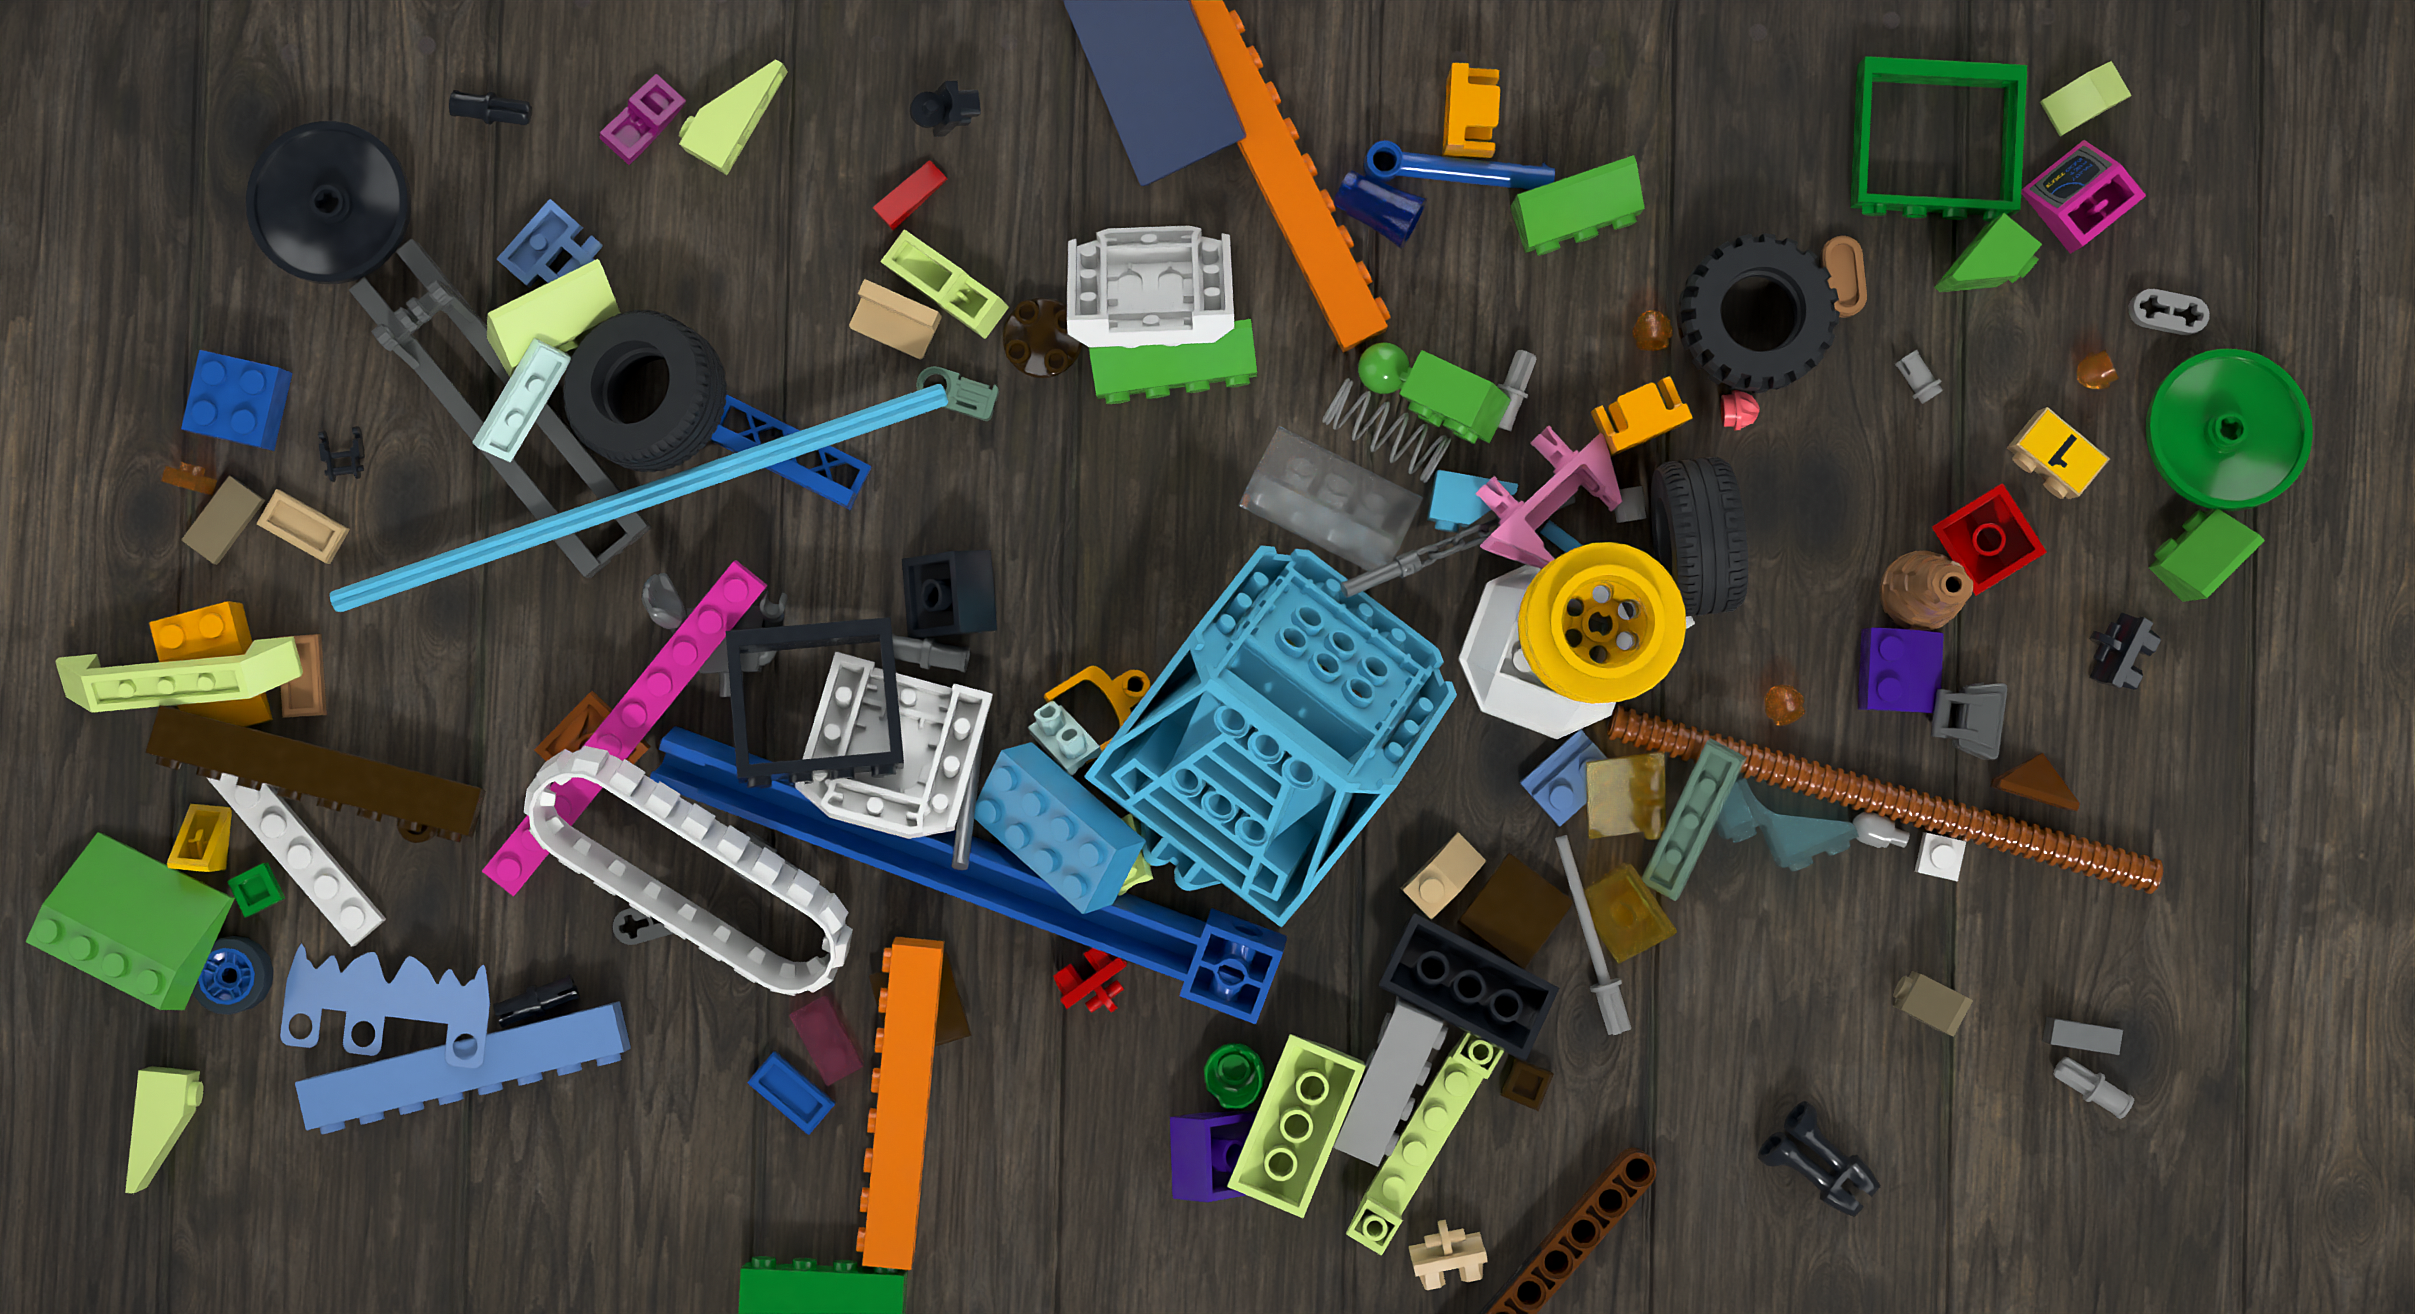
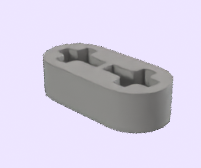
[2128,289,2209,335]

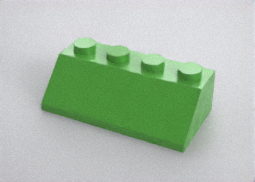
[1089,319,1257,404]

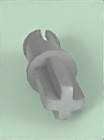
[1497,350,1537,432]
[2053,1057,2134,1119]

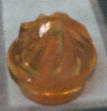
[1632,310,1673,351]
[2077,350,2119,389]
[1765,684,1805,726]

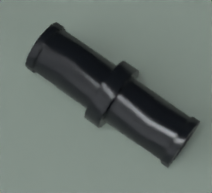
[493,974,580,1028]

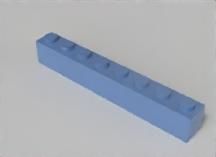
[295,1001,631,1134]

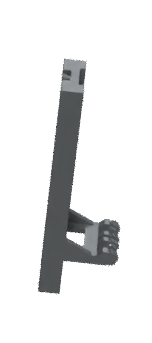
[349,239,652,578]

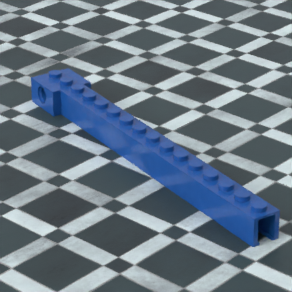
[650,726,1287,1024]

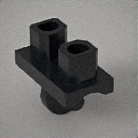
[909,81,981,137]
[2089,613,2161,690]

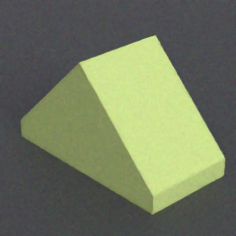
[2040,61,2132,136]

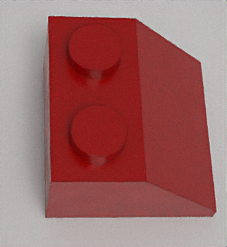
[1932,483,2047,596]

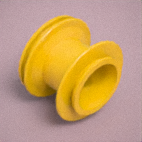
[1518,542,1686,704]

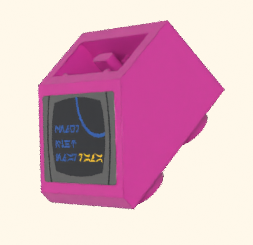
[2021,140,2146,254]

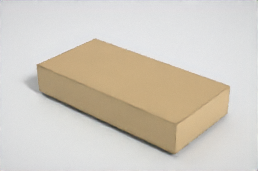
[257,489,350,564]

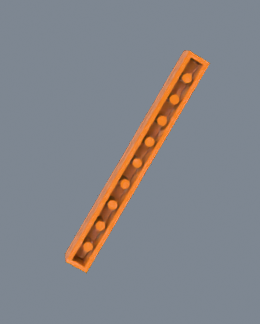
[1191,0,1390,353]

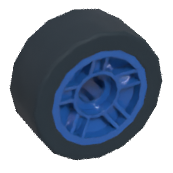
[192,936,274,1015]

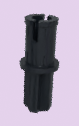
[449,90,532,125]

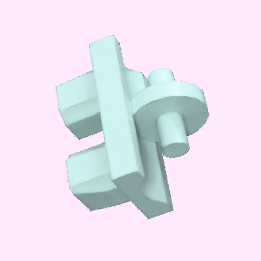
[1028,701,1102,776]

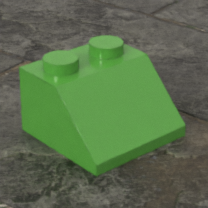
[1934,213,2042,292]
[2148,509,2265,602]

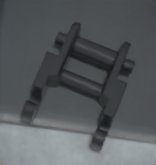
[318,426,365,482]

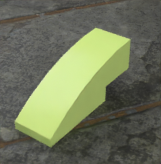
[880,229,1009,339]

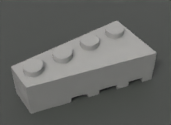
[1333,996,1448,1167]

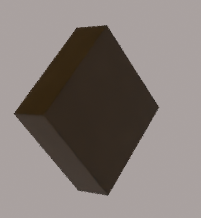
[1500,1057,1554,1111]

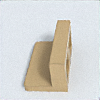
[849,279,942,360]

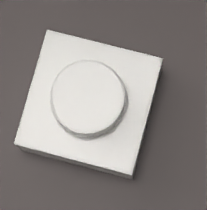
[1914,832,1966,881]

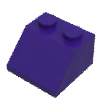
[1858,628,1944,713]
[1170,1111,1258,1202]

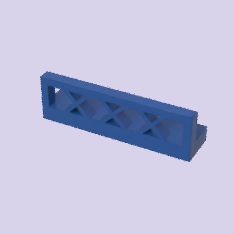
[710,395,872,510]

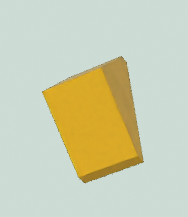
[167,804,232,872]

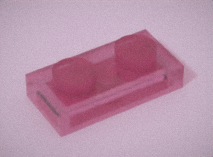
[789,995,864,1086]

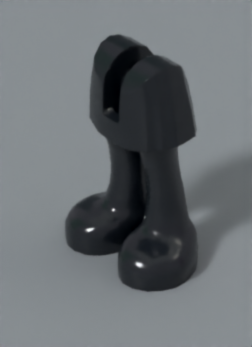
[1758,1101,1881,1217]

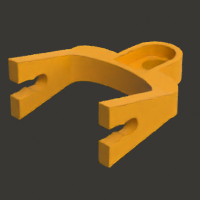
[1043,666,1150,764]

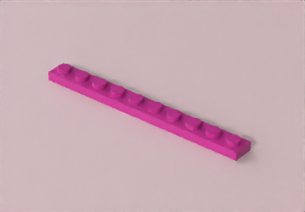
[482,560,768,897]

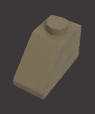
[1893,971,1973,1037]

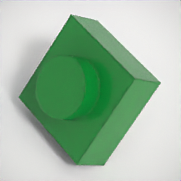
[227,862,286,917]

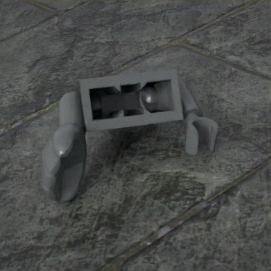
[641,573,788,697]

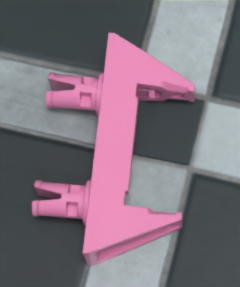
[1475,425,1622,569]

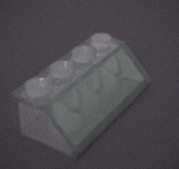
[1238,426,1423,571]

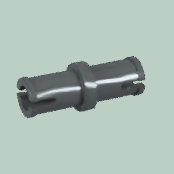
[892,634,970,673]

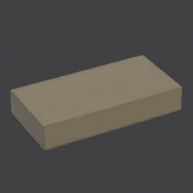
[181,475,265,565]

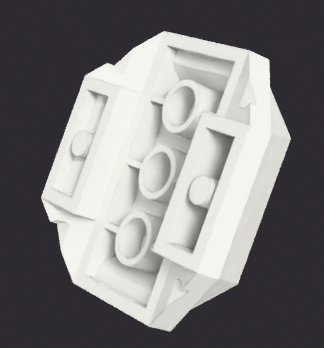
[1458,565,1632,739]

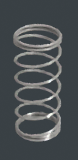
[1322,378,1451,483]

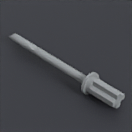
[1555,835,1631,1035]

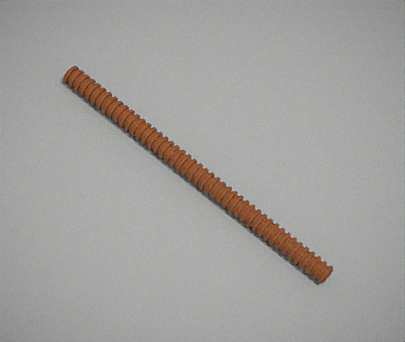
[1607,705,2163,894]

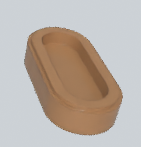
[1820,236,1867,318]

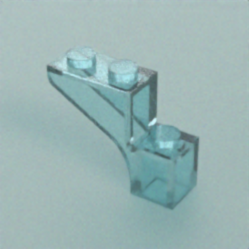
[1715,778,1859,872]

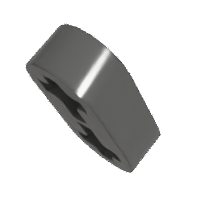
[613,907,674,945]

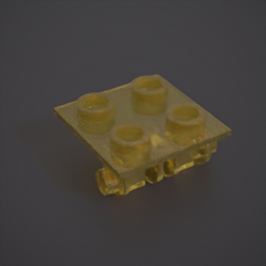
[1586,751,1666,839]

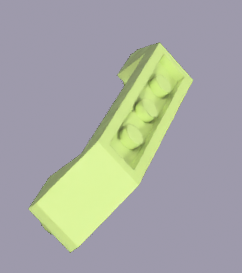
[55,636,303,712]
[1346,1032,1504,1256]

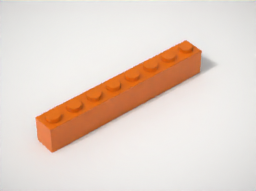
[856,937,944,1270]

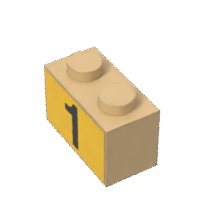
[2007,407,2110,499]

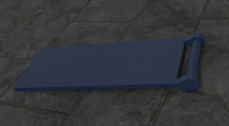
[1063,0,1246,186]

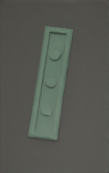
[1640,738,1747,901]

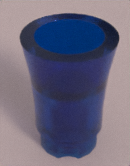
[1334,170,1427,249]

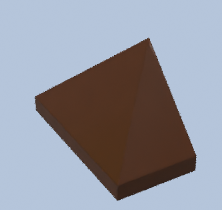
[1990,753,2080,811]

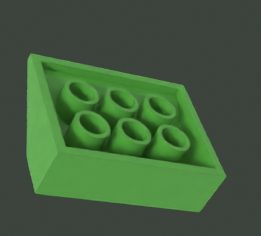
[26,832,235,1010]

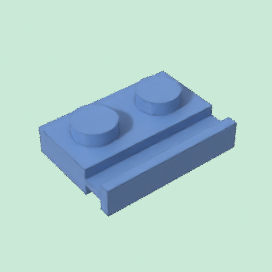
[1519,729,1620,827]

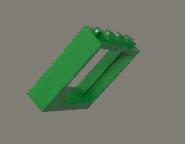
[1850,56,2027,222]

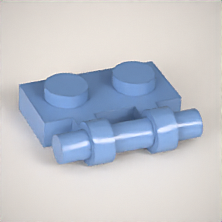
[497,199,603,288]

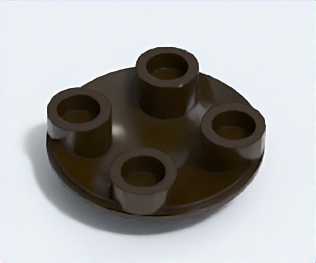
[1003,298,1082,378]

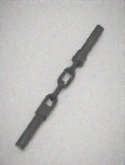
[1340,494,1575,598]

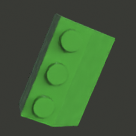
[1510,155,1645,256]

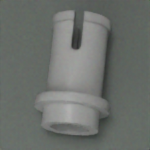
[1895,350,1943,404]

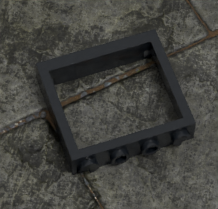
[725,617,904,789]

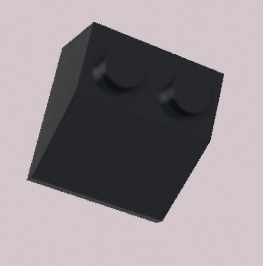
[902,550,997,639]

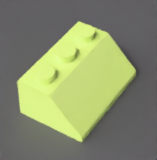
[487,259,620,378]

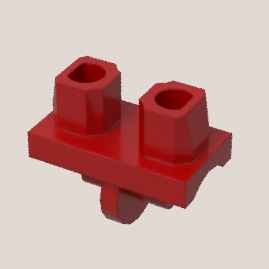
[1053,948,1128,1013]

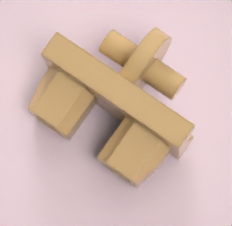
[1409,1220,1488,1290]

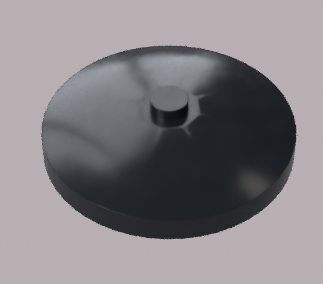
[246,121,411,284]

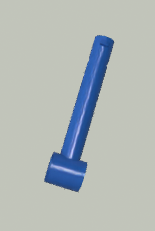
[1363,140,1555,190]

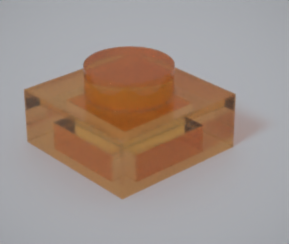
[161,462,217,495]

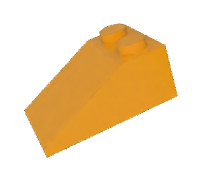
[149,601,273,727]

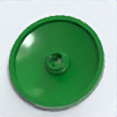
[2146,349,2313,511]

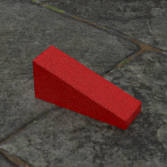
[873,160,948,231]

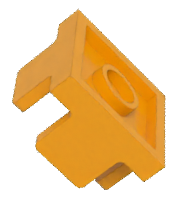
[1442,63,1500,158]
[1591,376,1693,457]

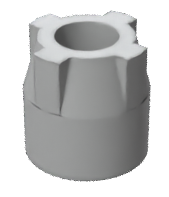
[1614,486,1646,523]

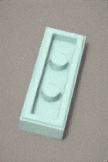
[473,338,571,462]

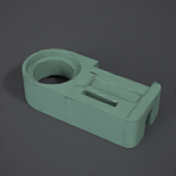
[916,366,999,421]

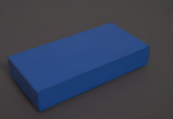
[747,1051,836,1135]

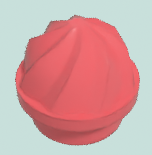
[1721,390,1760,431]

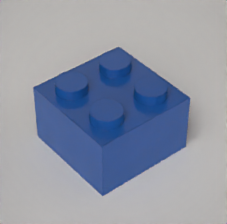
[181,350,292,451]

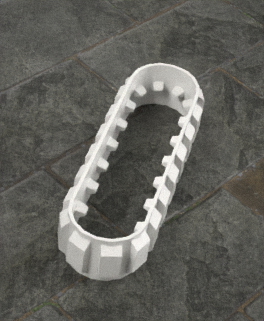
[524,746,853,996]

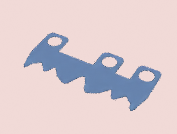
[280,943,490,1068]

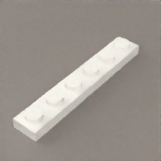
[207,774,386,947]

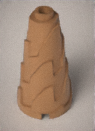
[1879,550,1973,631]

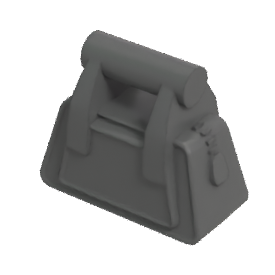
[1930,682,2008,760]

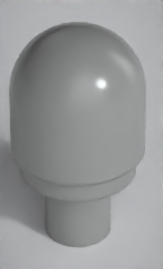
[1852,812,1909,848]

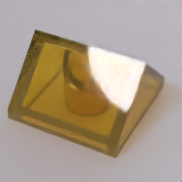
[1583,862,1678,964]

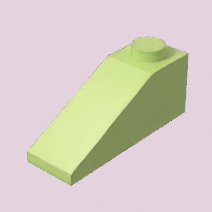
[679,60,788,175]
[125,1066,203,1193]

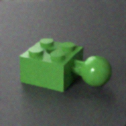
[1358,342,1511,444]

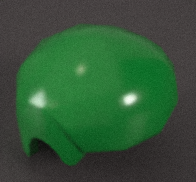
[1204,1042,1265,1108]

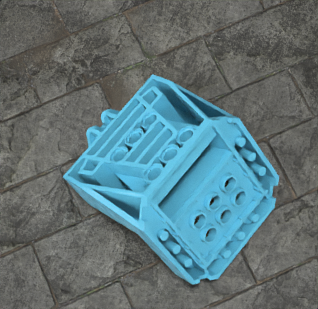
[1084,546,1457,928]

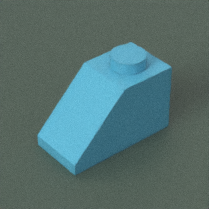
[1427,470,1518,533]

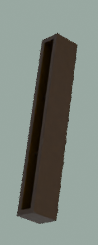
[145,705,486,843]

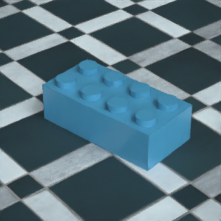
[974,742,1146,914]

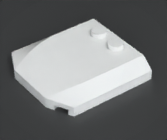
[1067,226,1234,348]
[795,652,993,839]

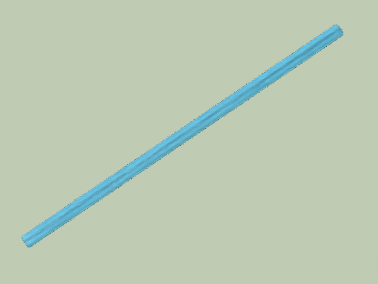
[330,384,948,612]

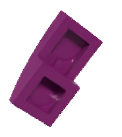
[600,74,686,165]

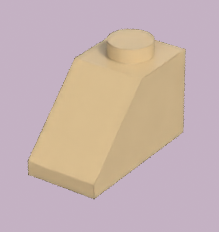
[1400,832,1486,920]

